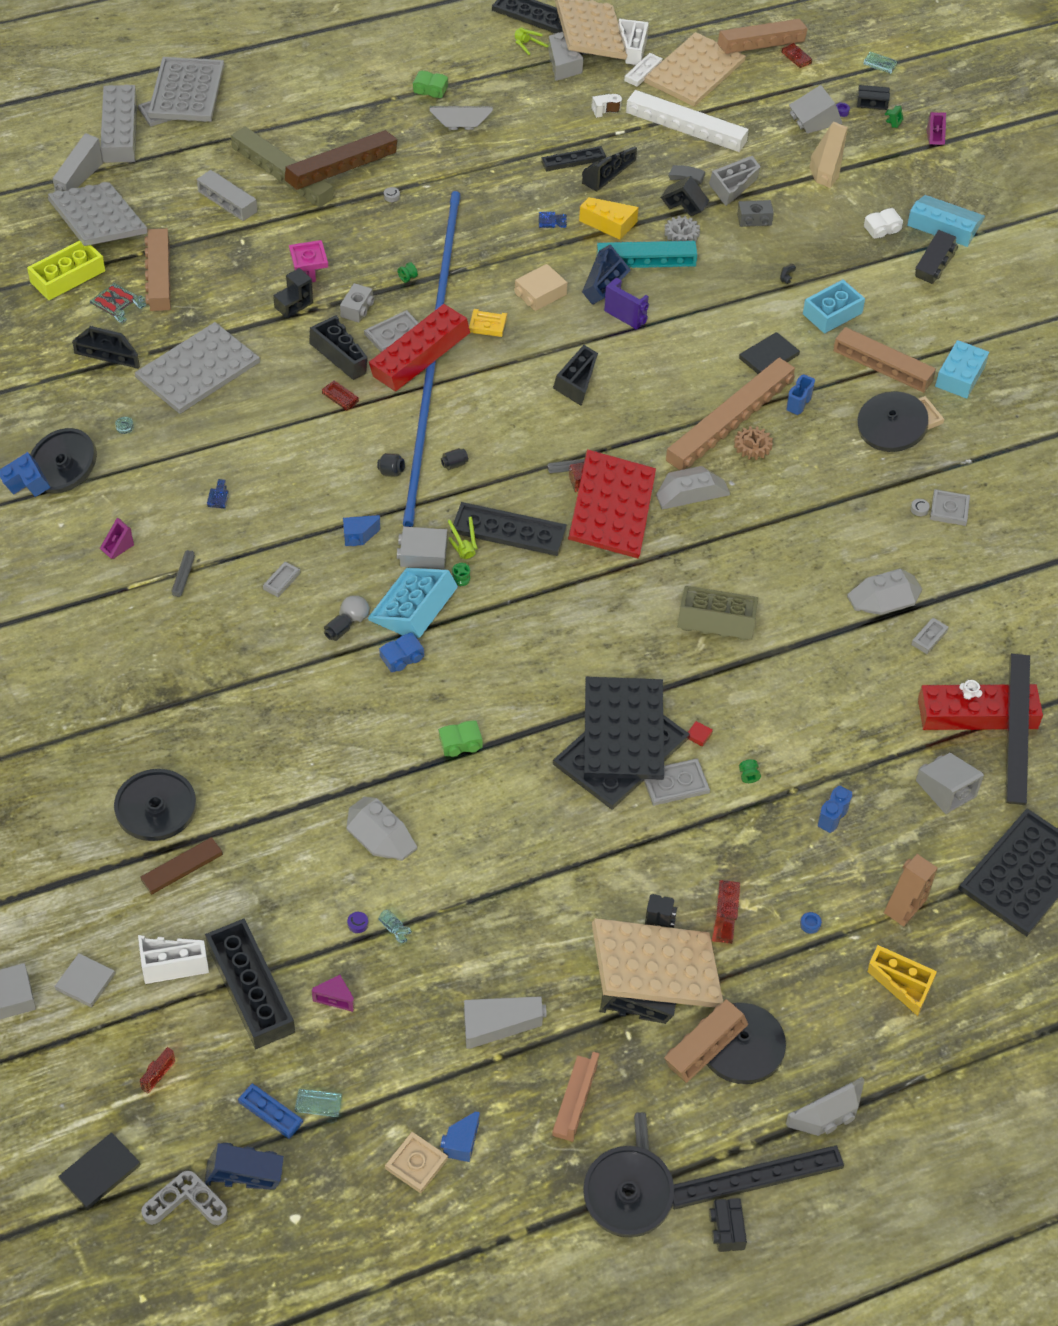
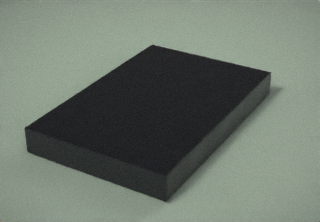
[739,332,800,374]
[58,1132,141,1210]

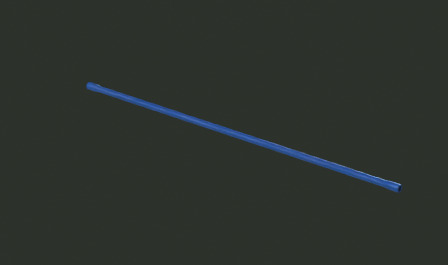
[403,191,461,527]

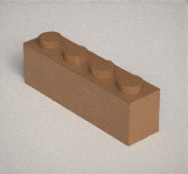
[664,999,749,1083]

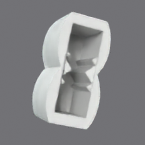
[864,208,903,238]

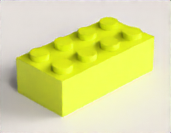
[27,241,105,300]

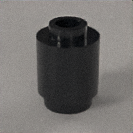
[441,448,469,470]
[324,614,352,641]

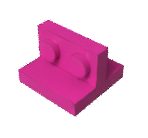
[289,240,328,282]

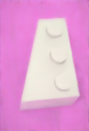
[618,19,649,65]

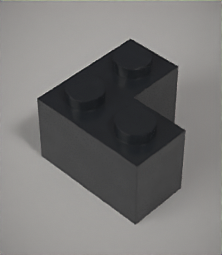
[660,176,710,217]
[273,268,313,318]

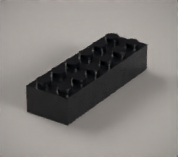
[205,918,295,1050]

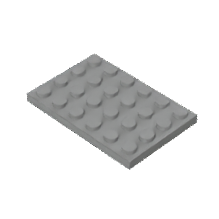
[148,57,224,122]
[48,182,147,246]
[135,322,260,414]

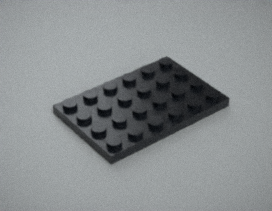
[584,676,664,780]
[553,715,690,810]
[958,808,1058,937]

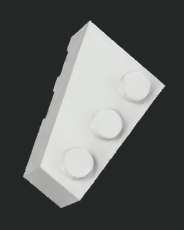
[138,935,209,984]

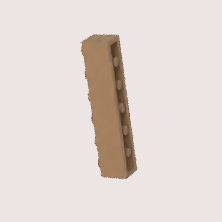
[718,19,808,54]
[145,228,171,311]
[833,327,936,393]

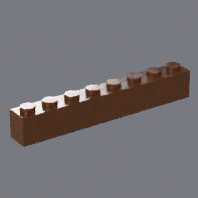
[285,130,398,190]

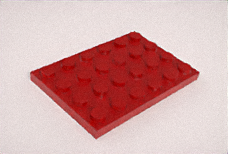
[568,449,656,558]

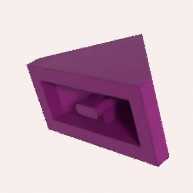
[926,112,946,145]
[99,518,134,559]
[312,975,355,1012]

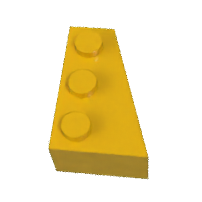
[579,197,639,240]
[867,945,937,1016]

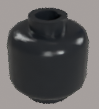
[377,453,405,477]

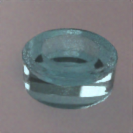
[115,417,134,434]

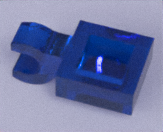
[539,212,567,228]
[207,479,229,509]

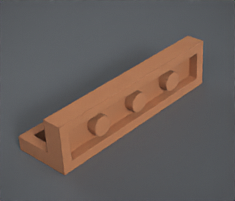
[552,1052,599,1142]

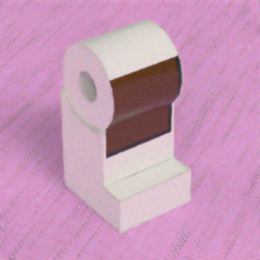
[591,94,622,118]

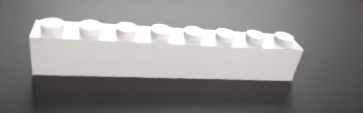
[626,90,749,152]

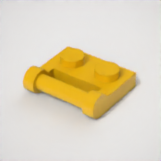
[469,309,507,337]

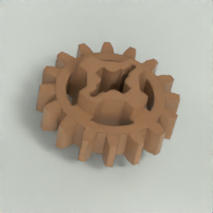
[734,426,773,460]

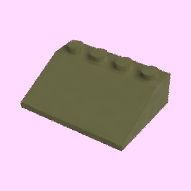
[677,586,758,640]

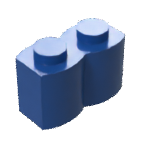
[786,374,815,415]
[379,633,424,672]
[818,786,852,833]

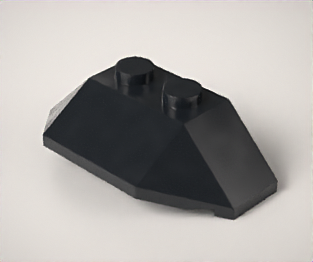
[72,326,140,369]

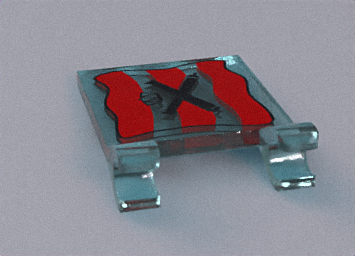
[90,283,146,323]

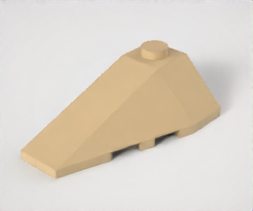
[809,122,848,188]

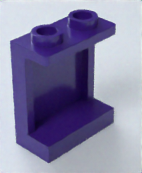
[604,278,649,329]

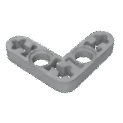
[141,1171,228,1225]

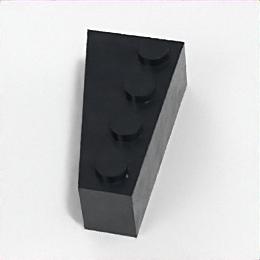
[309,315,368,380]

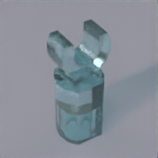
[378,909,412,943]

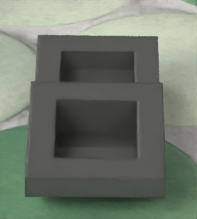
[668,165,706,184]

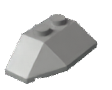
[430,106,493,130]
[656,466,730,510]
[847,568,922,615]
[346,797,417,861]
[786,1077,864,1136]

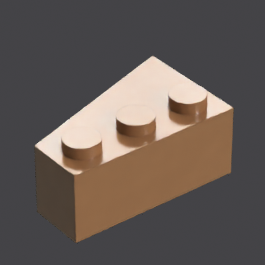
[884,854,938,927]

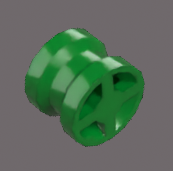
[397,262,418,283]
[452,563,470,586]
[739,759,761,784]

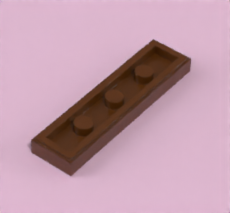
[140,837,223,895]

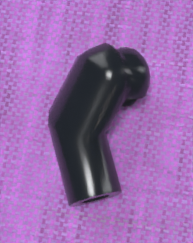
[780,264,796,284]

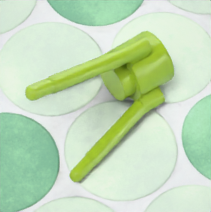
[514,27,548,55]
[448,517,478,559]

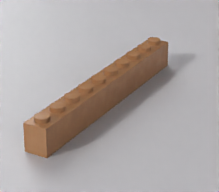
[666,358,795,470]

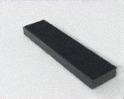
[541,146,606,172]

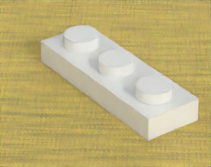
[624,53,662,87]

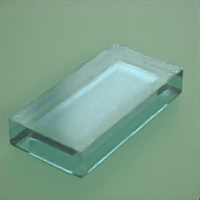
[864,52,898,74]
[295,1089,342,1117]

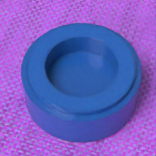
[800,912,822,934]

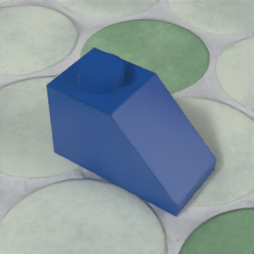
[343,515,380,546]
[440,1112,480,1162]

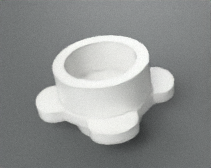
[959,680,982,699]

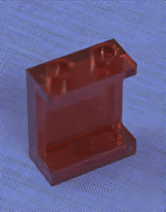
[712,880,740,944]

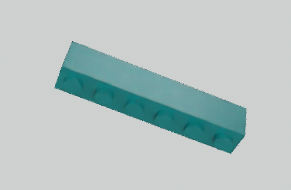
[596,241,697,268]

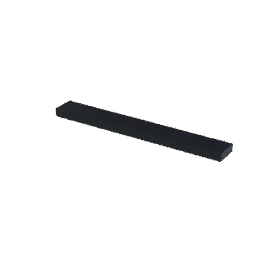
[1005,653,1030,805]
[672,1145,844,1210]

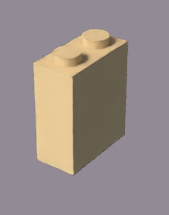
[514,264,567,311]

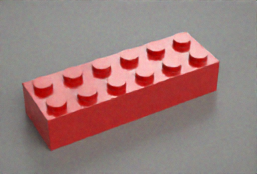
[369,304,470,392]
[918,684,1043,730]

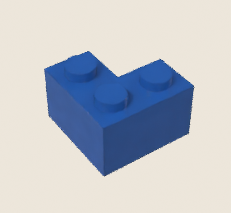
[0,452,51,497]

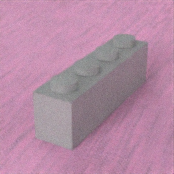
[197,170,257,221]

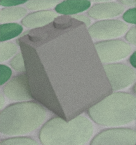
[789,85,843,133]
[916,753,984,814]

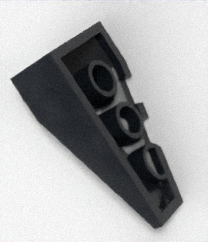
[582,146,637,192]

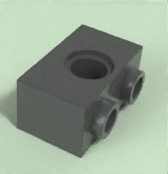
[737,200,774,227]

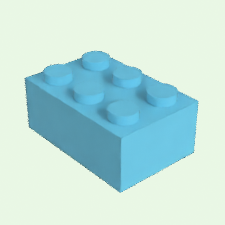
[803,280,865,334]
[935,340,989,399]

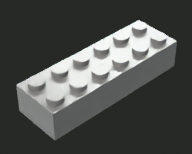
[100,85,137,163]

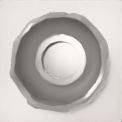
[339,596,370,622]

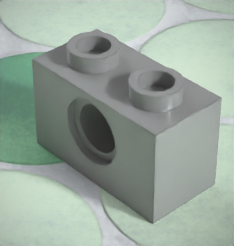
[340,283,374,323]

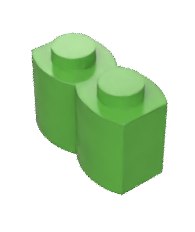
[413,71,448,98]
[438,721,483,757]

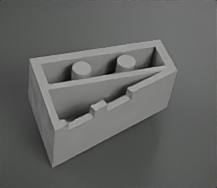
[548,32,583,81]
[709,156,761,206]

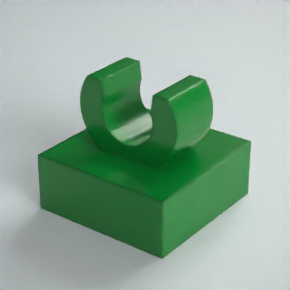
[885,106,904,128]

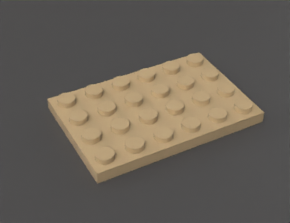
[555,0,628,60]
[644,32,746,107]
[592,918,723,1008]

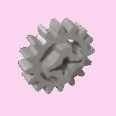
[664,216,700,241]

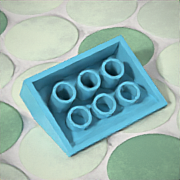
[907,195,985,247]
[368,568,458,638]

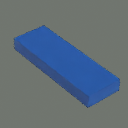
[238,1083,303,1139]

